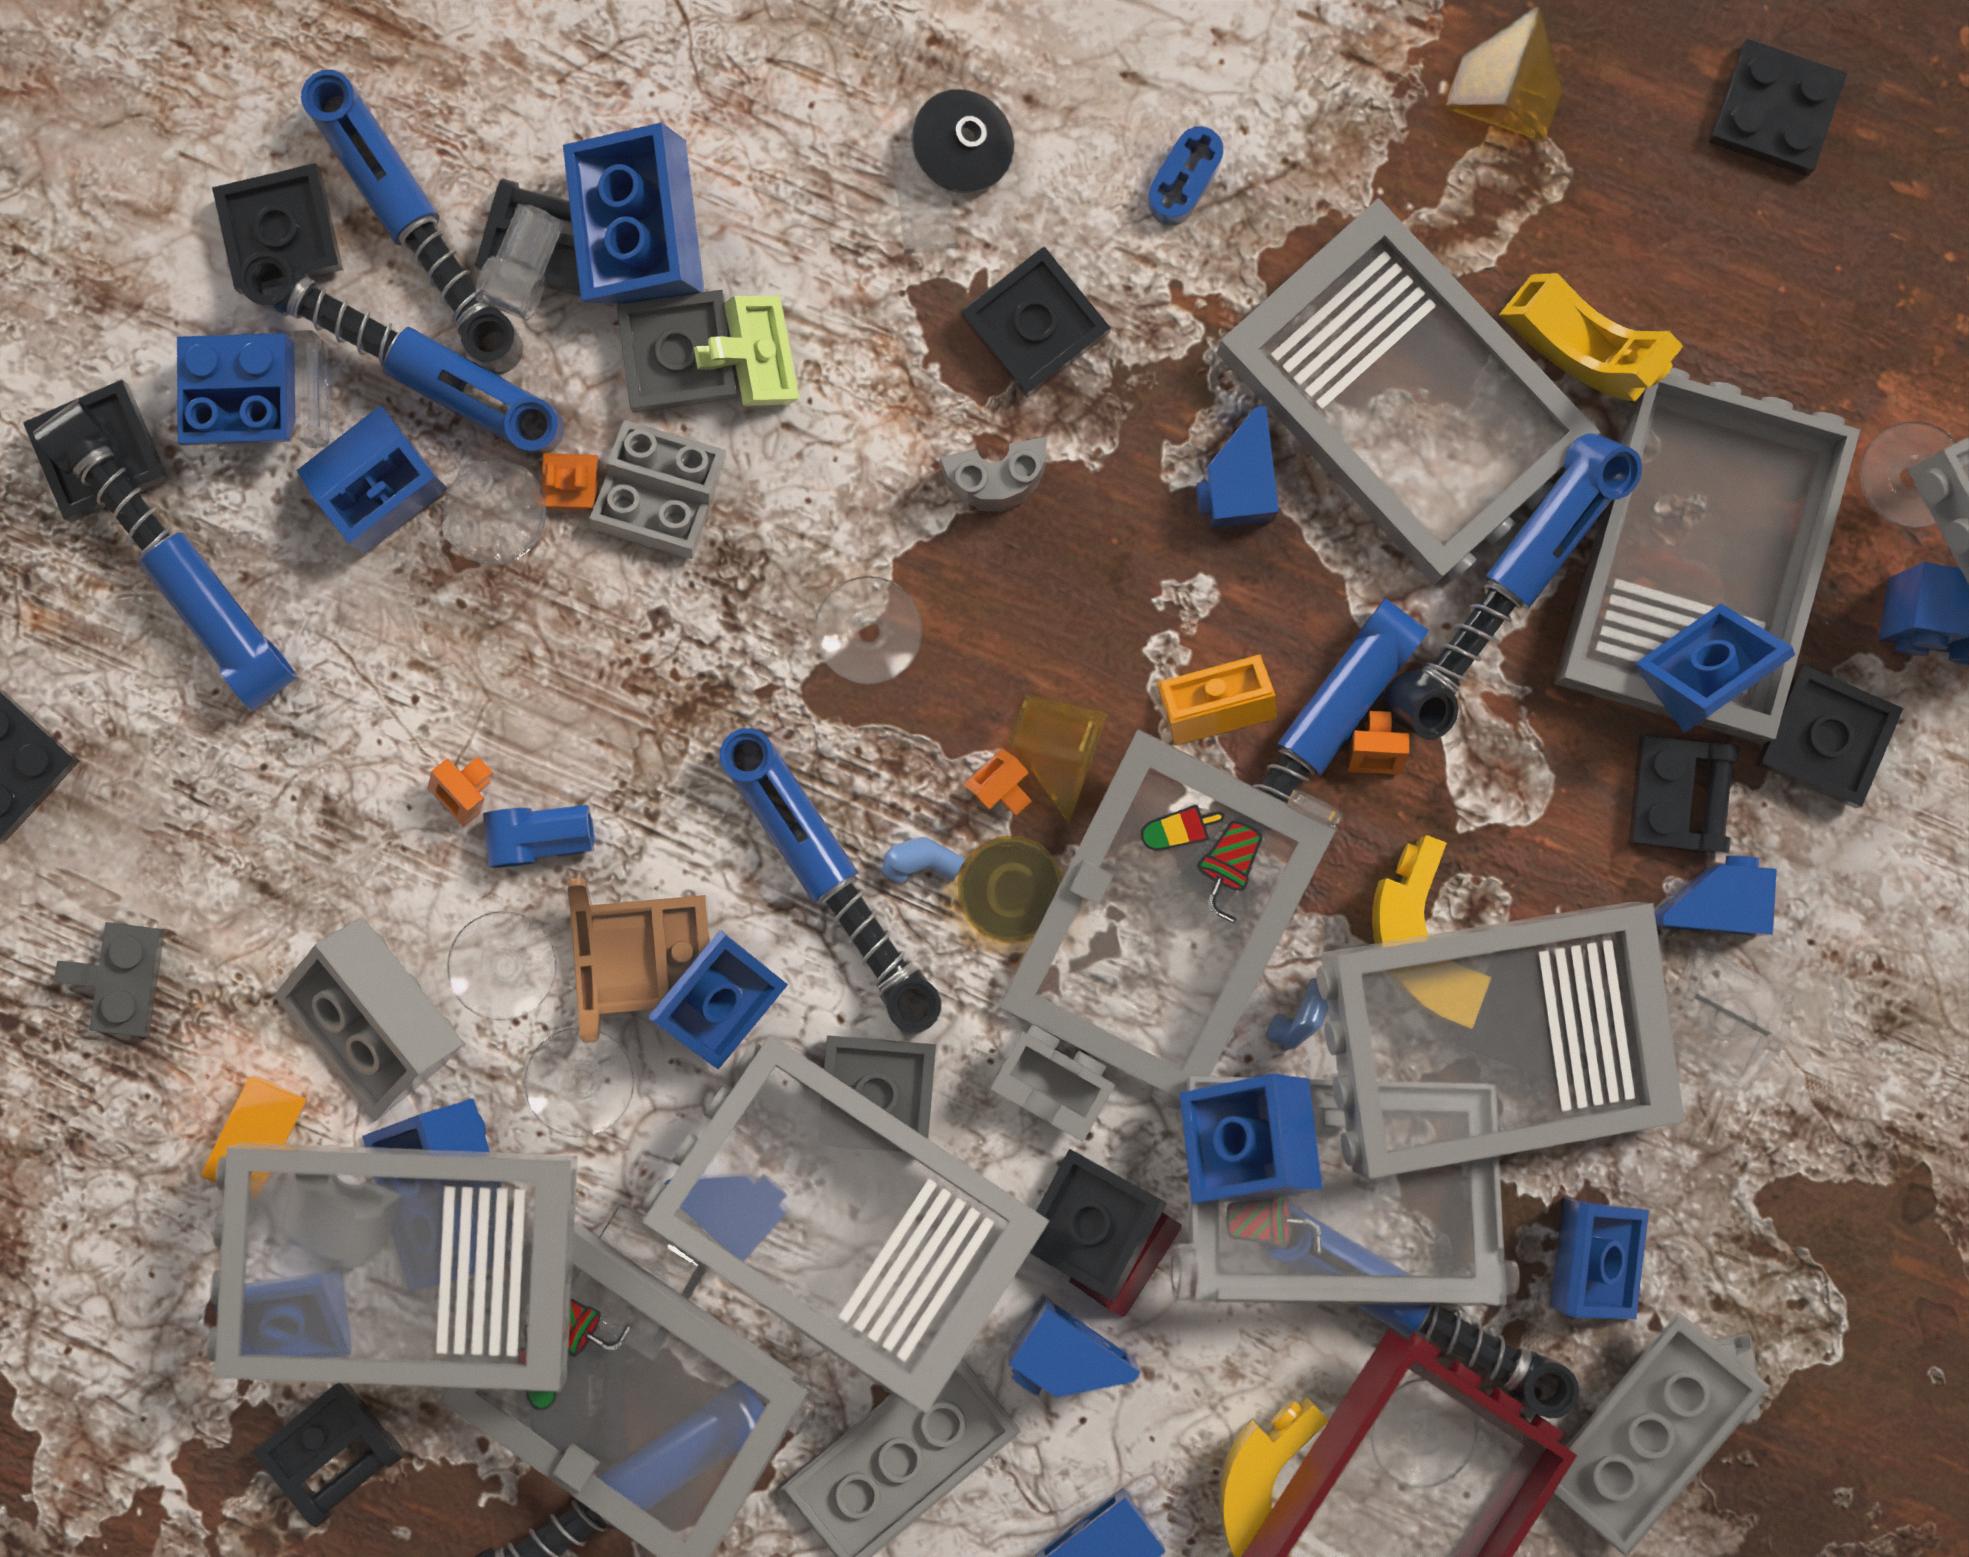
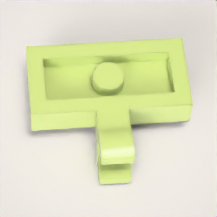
[694,296,799,406]

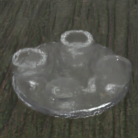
[442,459,546,565]

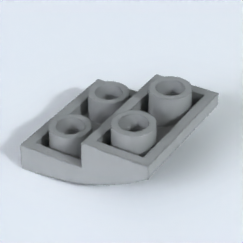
[589,420,726,559]

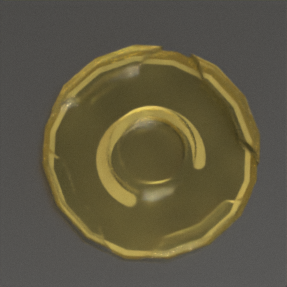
[958,836,1064,943]

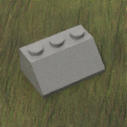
[274,917,465,1121]

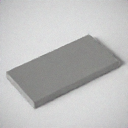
[1553,1311,1769,1557]
[781,1358,1021,1557]

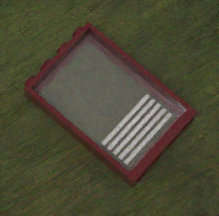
[1241,1329,1578,1557]

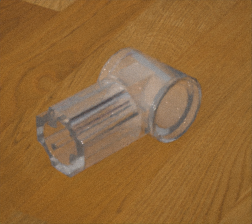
[475,204,564,321]

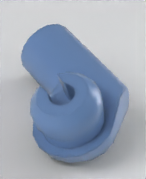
[882,837,966,883]
[1266,978,1328,1050]

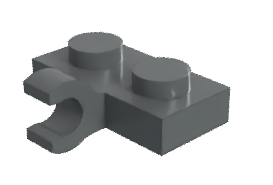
[54,922,165,1037]

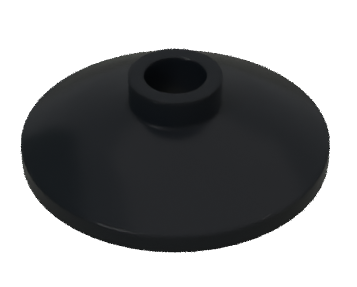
[911,89,1014,193]

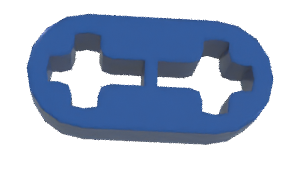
[1148,126,1224,225]

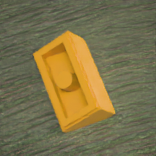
[1157,655,1277,745]
[200,1076,308,1199]

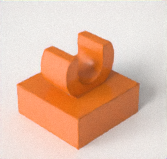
[541,453,600,511]
[1347,711,1409,775]
[963,748,1032,816]
[428,757,493,827]

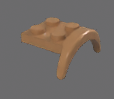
[567,878,710,1043]

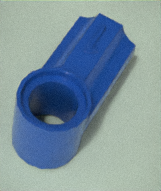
[483,805,595,868]

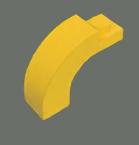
[1499,273,1683,402]
[1372,835,1491,1029]
[1219,1397,1329,1557]

